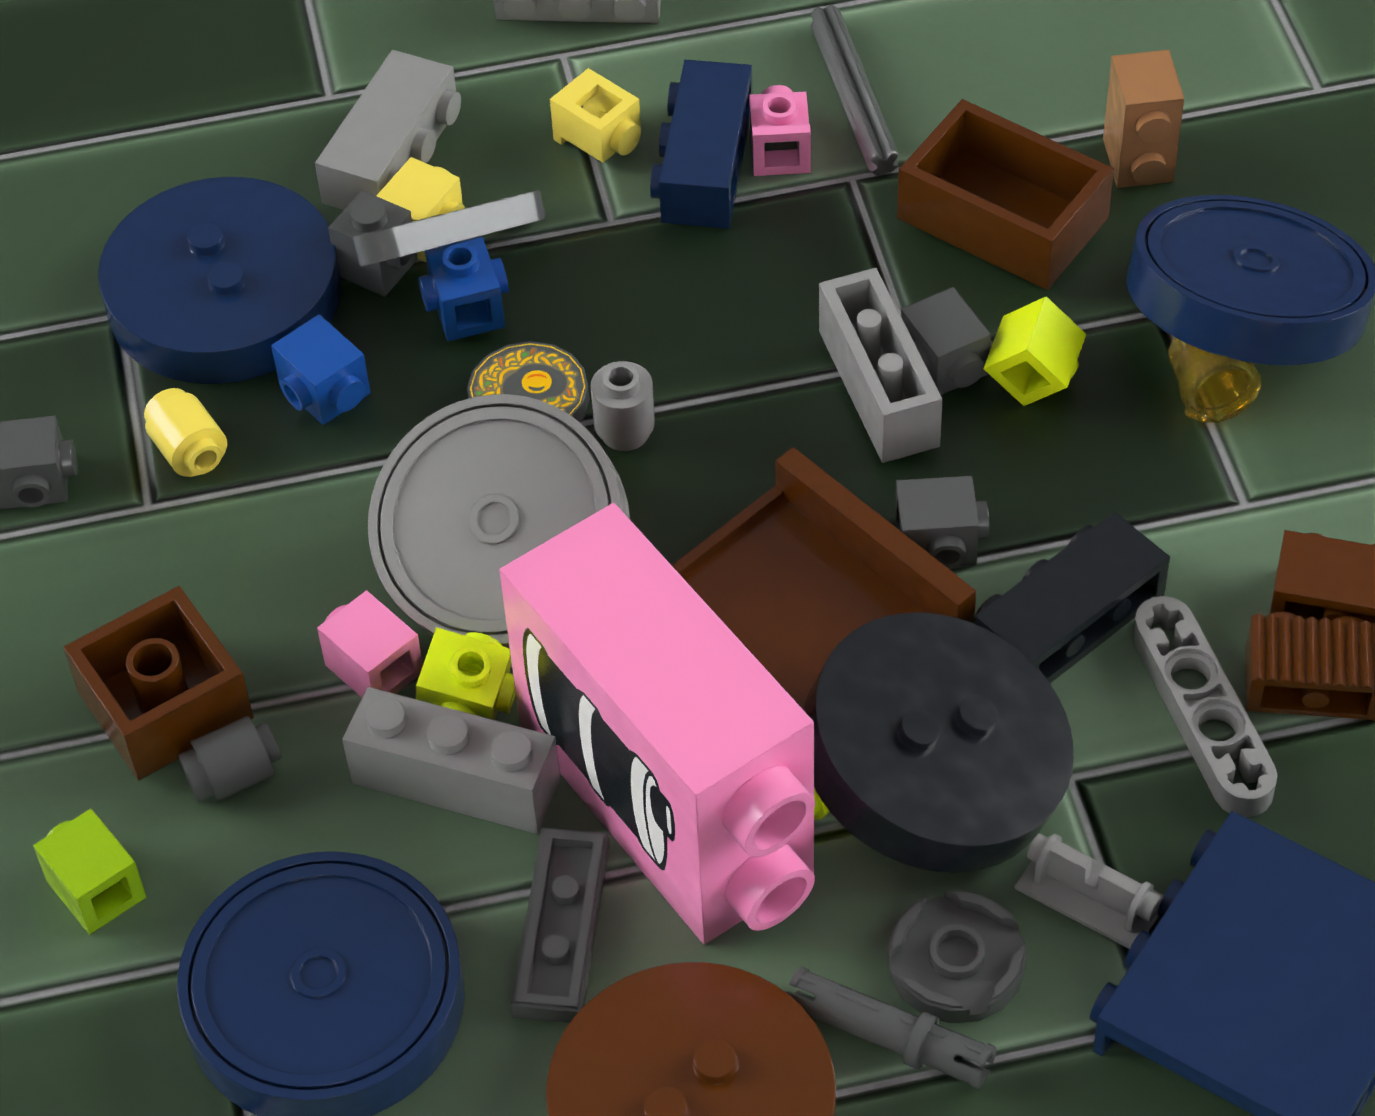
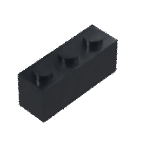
[974,511,1170,683]

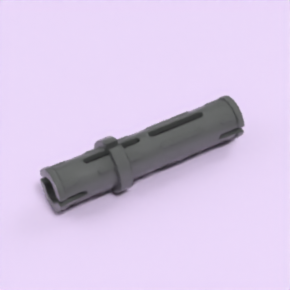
[786,966,996,1090]

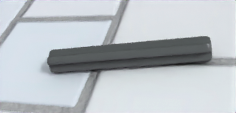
[811,5,899,175]

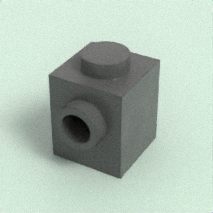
[328,190,418,297]
[901,287,991,395]
[0,415,78,509]
[895,476,989,569]

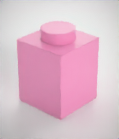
[317,590,423,698]

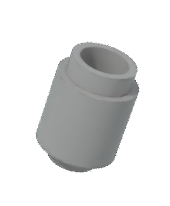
[591,361,655,451]

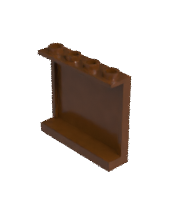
[672,447,976,709]

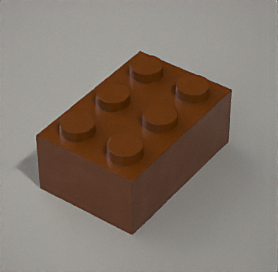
[897,99,1114,290]

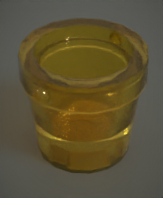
[1168,338,1261,423]

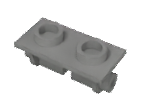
[1015,833,1164,949]

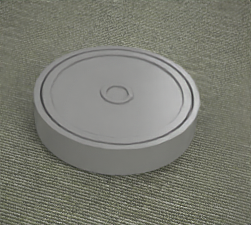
[368,394,630,649]

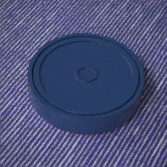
[98,177,341,384]
[1126,195,1375,365]
[177,851,465,1116]

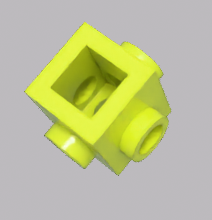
[416,627,516,720]

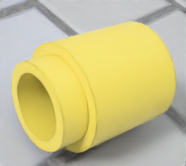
[144,388,227,477]

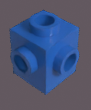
[418,237,509,341]

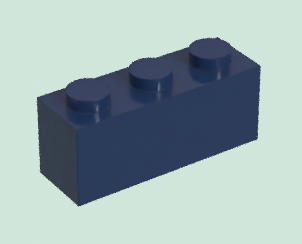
[650,59,753,229]

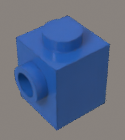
[271,314,371,425]

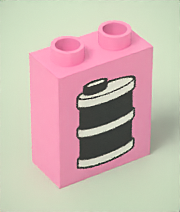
[499,502,815,945]

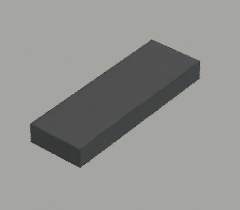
[511,828,610,1023]

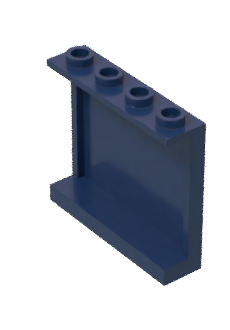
[1090,811,1375,1116]

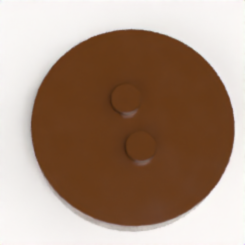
[546,962,836,1116]

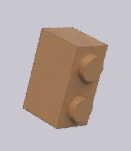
[1103,50,1184,188]

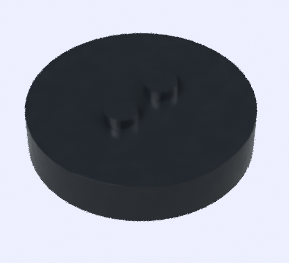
[803,612,1074,873]

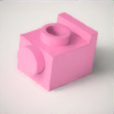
[749,85,811,176]

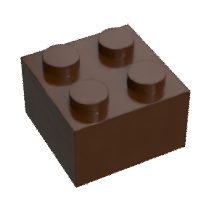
[63,586,254,781]

